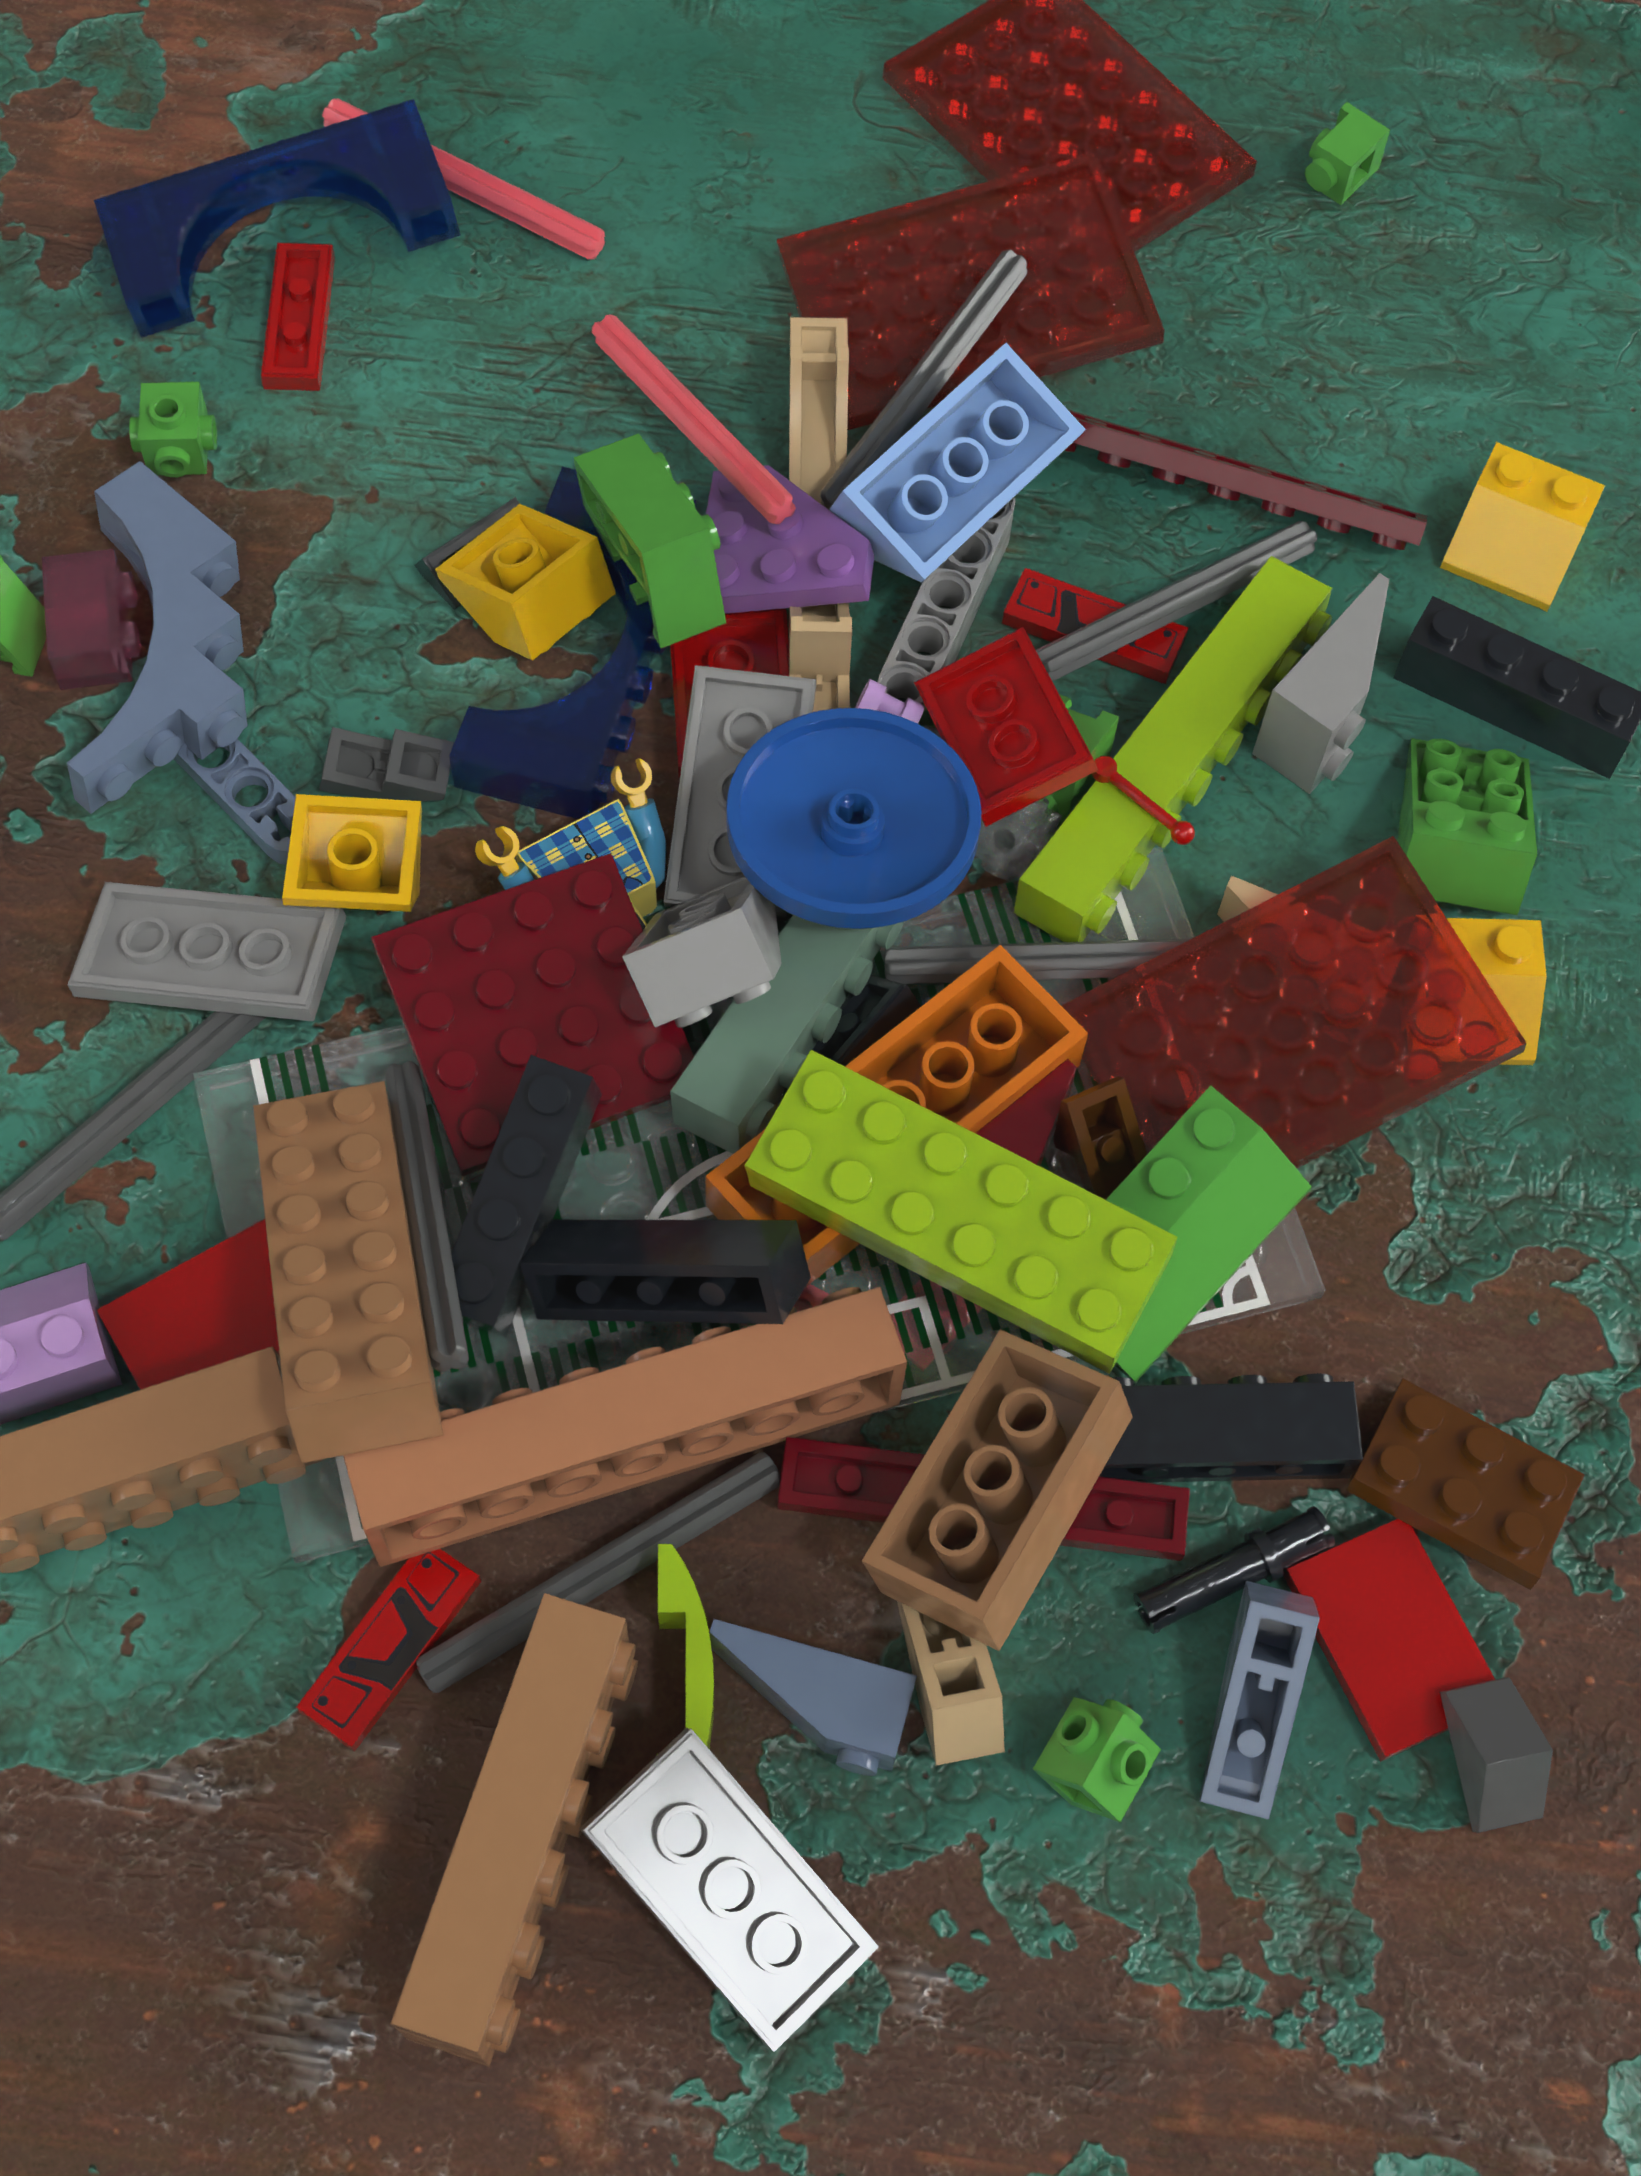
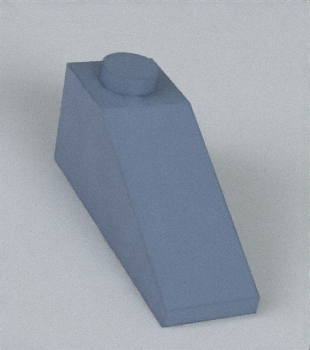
[1199,1581,1320,1819]
[710,1619,917,1776]

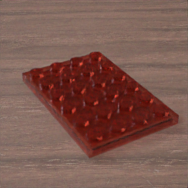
[883,0,1257,280]
[776,152,1164,431]
[1061,836,1526,1168]

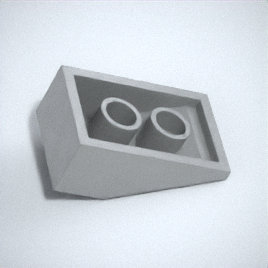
[1252,573,1389,794]
[622,877,782,1028]

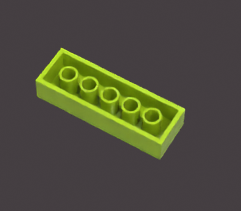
[745,1050,1178,1374]

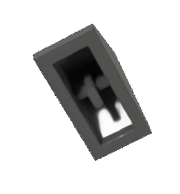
[1440,1677,1553,1833]

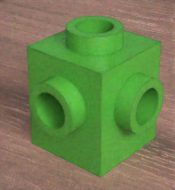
[129,382,217,477]
[1033,1697,1161,1822]

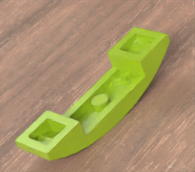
[657,1544,714,1755]

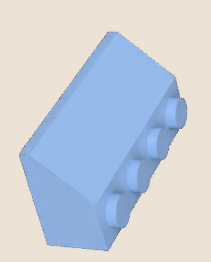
[829,343,1086,583]

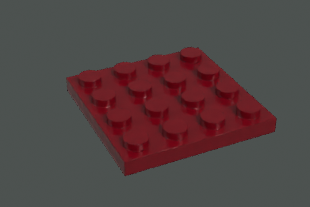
[371,853,694,1177]

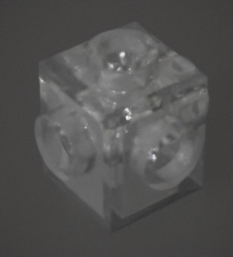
[975,797,1062,880]

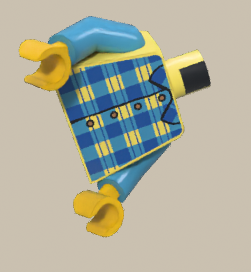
[475,758,666,930]

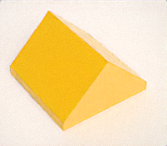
[282,794,422,912]

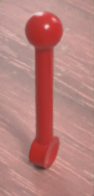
[1092,756,1195,845]

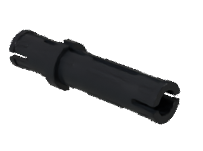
[1133,1506,1335,1634]

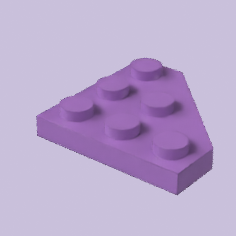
[706,465,875,614]

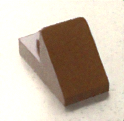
[1053,1076,1147,1200]

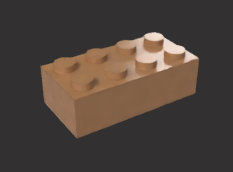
[862,1330,1133,1651]

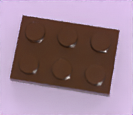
[1346,1378,1585,1590]

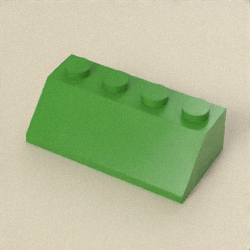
[1106,1085,1312,1383]

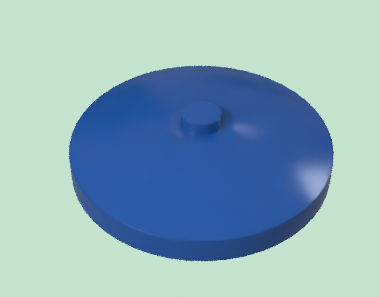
[726,708,982,929]

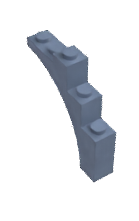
[67,461,247,814]

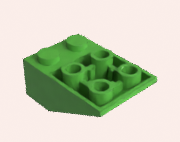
[1395,738,1537,915]

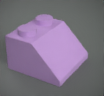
[0,1263,122,1425]

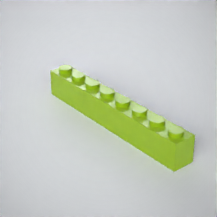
[1014,556,1332,942]

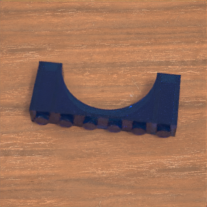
[94,99,461,338]
[449,466,697,819]

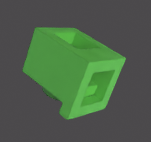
[1305,102,1390,205]

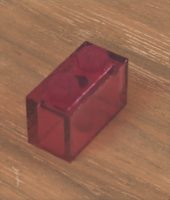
[42,549,141,690]

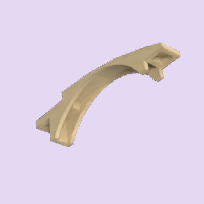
[789,317,852,712]

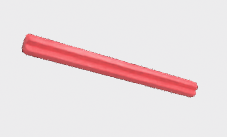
[322,98,605,260]
[592,315,796,524]

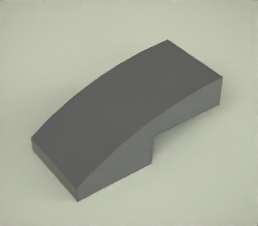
[319,727,455,801]

